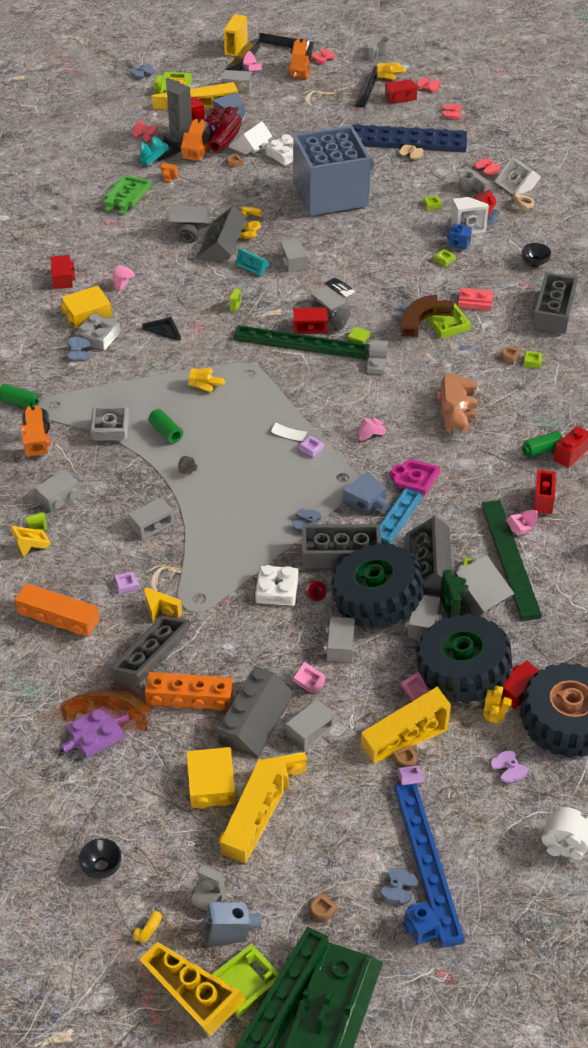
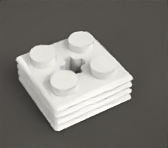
[266,134,293,165]
[255,565,298,606]

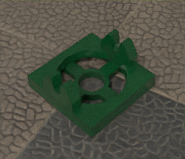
[440,569,469,619]

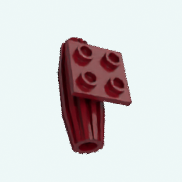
[204,106,242,153]

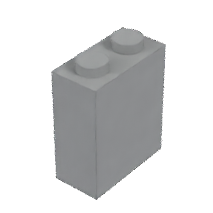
[166,206,210,224]
[453,555,514,617]

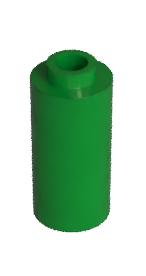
[0,383,39,409]
[148,409,183,444]
[521,431,563,458]

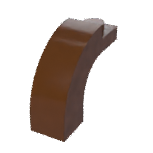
[401,295,454,337]

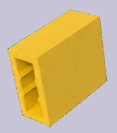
[224,14,248,56]
[60,286,112,329]
[187,747,236,809]

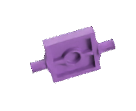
[61,706,130,758]

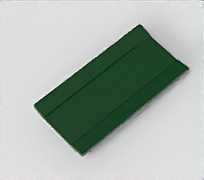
[273,942,383,1048]

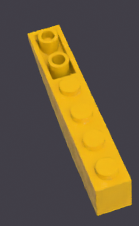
[151,82,238,110]

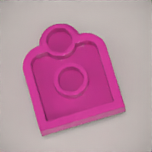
[390,460,440,496]

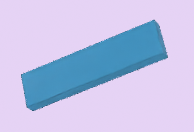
[380,488,423,545]

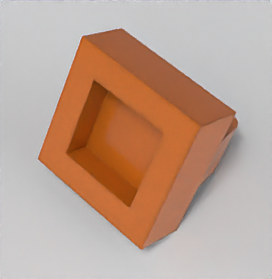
[160,162,179,183]

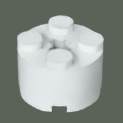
[542,807,588,860]

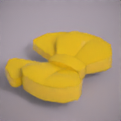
[239,221,261,239]

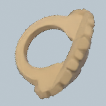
[513,193,534,212]

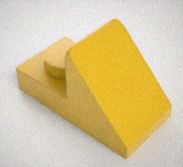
[10,526,51,557]
[144,587,182,622]
[263,752,307,789]

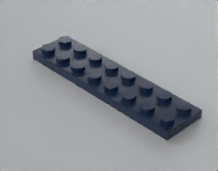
[352,124,467,152]

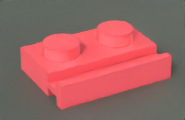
[458,288,493,311]

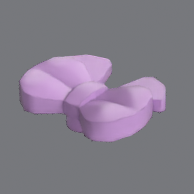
[491,751,527,784]

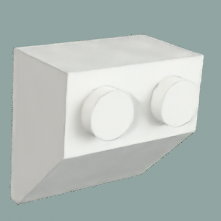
[229,122,272,155]
[495,157,541,195]
[451,197,489,234]

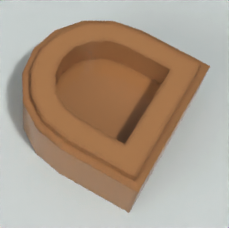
[226,154,244,168]
[501,347,521,364]
[391,745,417,768]
[310,893,338,922]

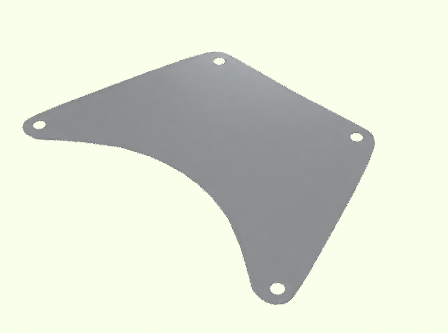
[38,363,359,612]

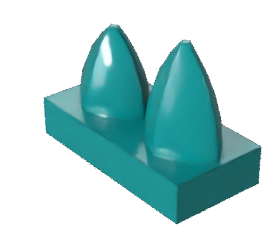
[137,136,169,166]
[235,248,269,276]

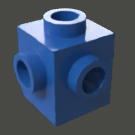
[447,224,472,250]
[402,901,440,946]

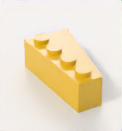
[361,687,451,764]
[218,759,284,864]
[139,942,246,1036]

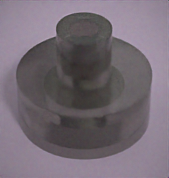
[178,456,198,475]

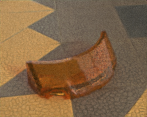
[61,688,152,730]

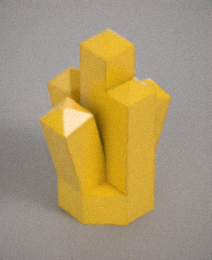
[377,63,406,81]
[189,367,225,393]
[483,686,512,723]

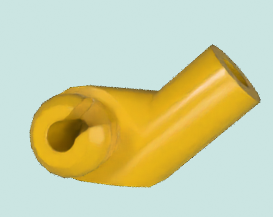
[239,206,262,217]
[133,911,162,944]

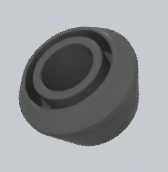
[177,223,199,243]
[330,308,351,330]

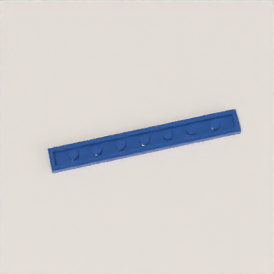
[394,783,465,948]

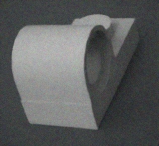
[368,35,390,61]
[459,168,490,193]
[367,340,388,375]
[191,864,226,912]

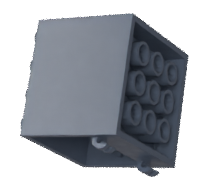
[293,125,375,216]

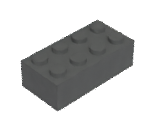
[532,272,578,334]
[302,524,381,569]

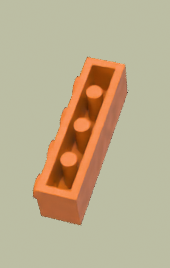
[14,583,100,637]
[145,672,233,711]

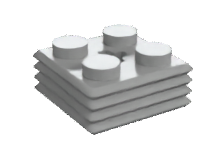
[75,314,121,350]
[90,407,129,441]

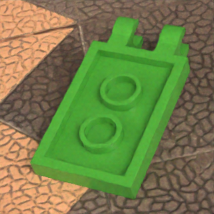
[104,175,152,215]

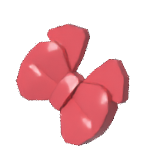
[312,49,335,64]
[417,78,441,92]
[442,104,462,120]
[132,121,157,141]
[475,158,500,175]

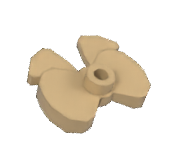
[399,145,424,160]

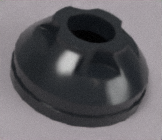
[522,243,551,267]
[79,838,122,879]

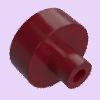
[305,580,326,601]

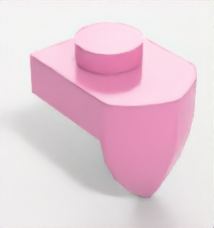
[243,51,262,73]
[113,265,135,291]
[359,418,387,441]
[506,510,537,535]
[292,662,325,693]
[400,672,431,701]

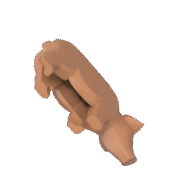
[436,374,477,434]

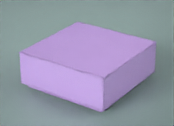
[299,436,324,458]
[114,571,138,594]
[397,766,424,785]

